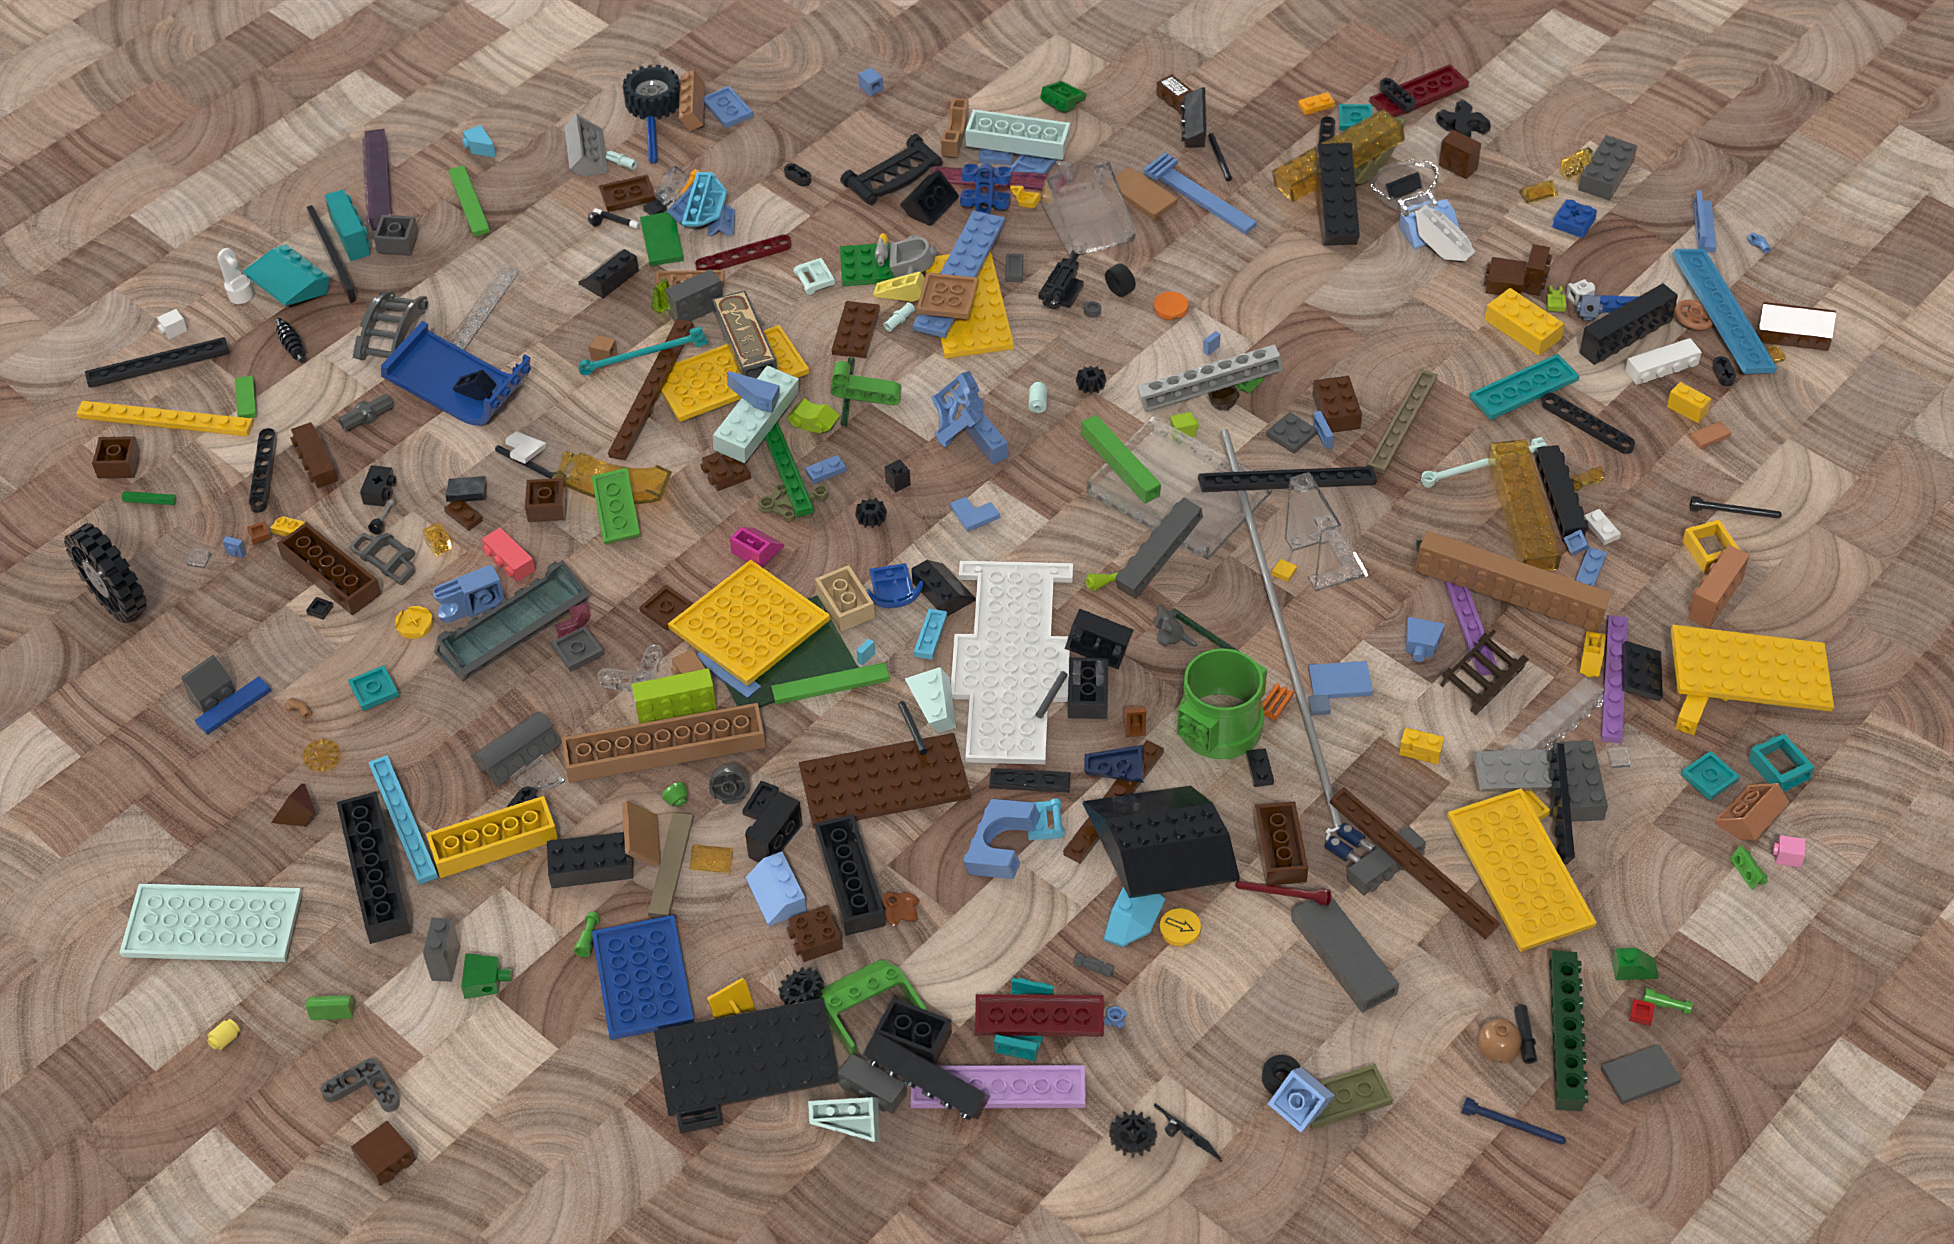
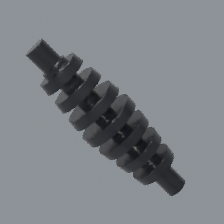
[275,318,306,363]

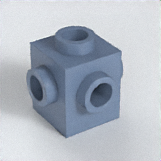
[1577,294,1603,321]

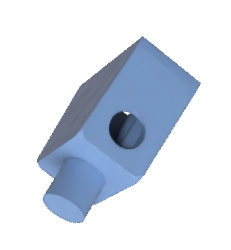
[1406,617,1445,662]

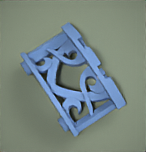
[931,371,984,447]

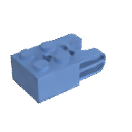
[433,564,504,623]

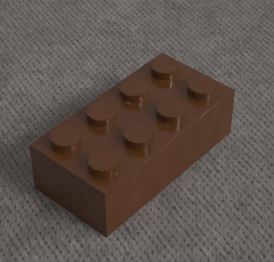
[1254,801,1308,885]

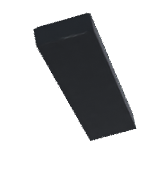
[989,768,1071,793]

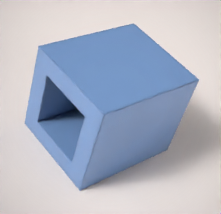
[858,68,883,96]

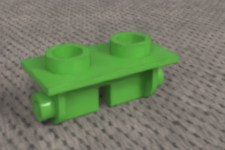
[1730,845,1768,890]

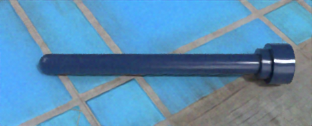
[1461,1097,1566,1145]

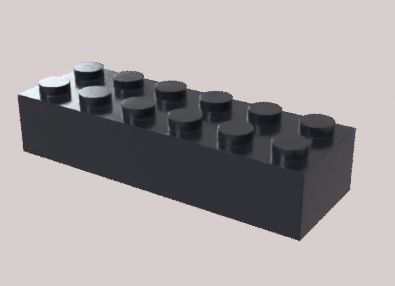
[1315,143,1360,246]
[1579,283,1678,365]
[814,814,886,936]

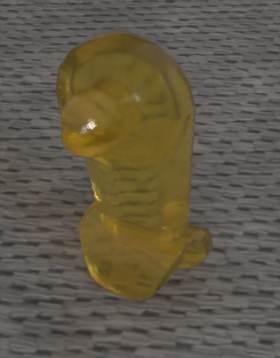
[1572,466,1605,491]

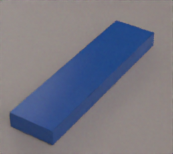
[195,676,271,735]

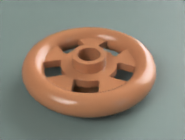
[1674,300,1714,330]

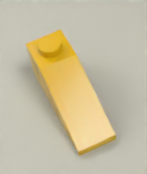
[1579,631,1606,677]

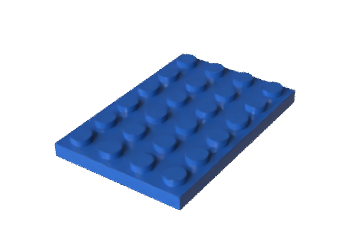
[592,915,694,1040]

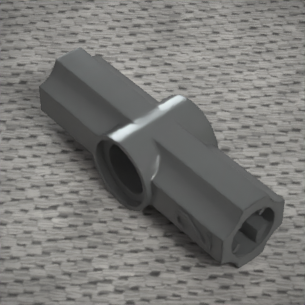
[338,394,393,431]

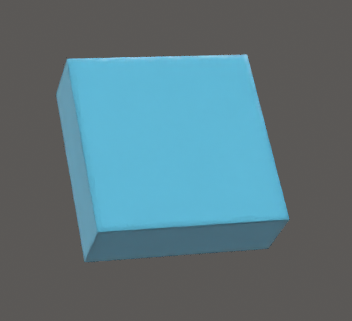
[856,639,875,666]

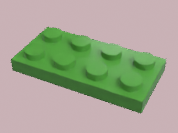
[591,468,641,545]

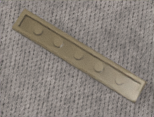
[648,812,694,918]

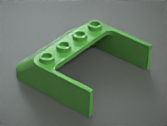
[816,960,927,1056]

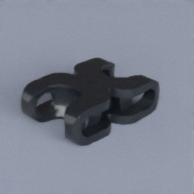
[1436,100,1491,138]

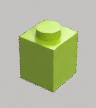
[1170,412,1199,441]

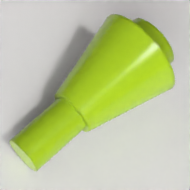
[1085,573,1118,592]

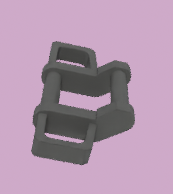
[350,533,415,585]

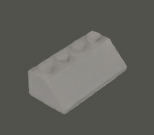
[564,114,608,177]

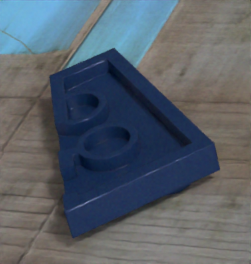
[1084,745,1144,783]

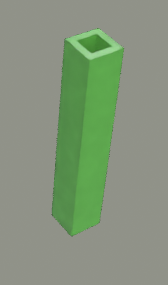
[1081,415,1161,504]

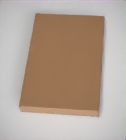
[622,801,660,868]

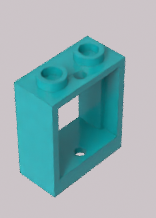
[1748,733,1815,792]

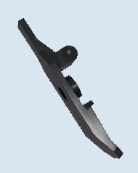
[1153,1103,1223,1162]

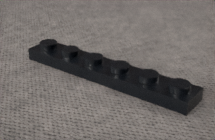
[1547,743,1575,865]

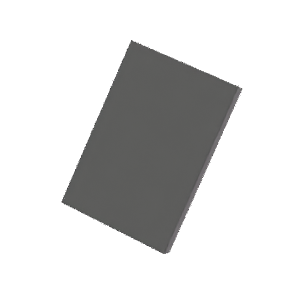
[1601,1044,1681,1104]

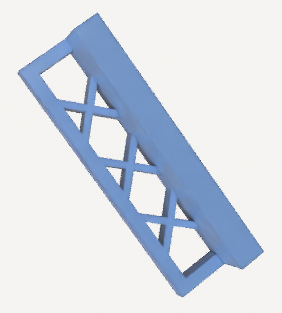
[1693,190,1716,253]

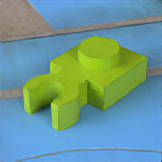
[1547,286,1566,312]

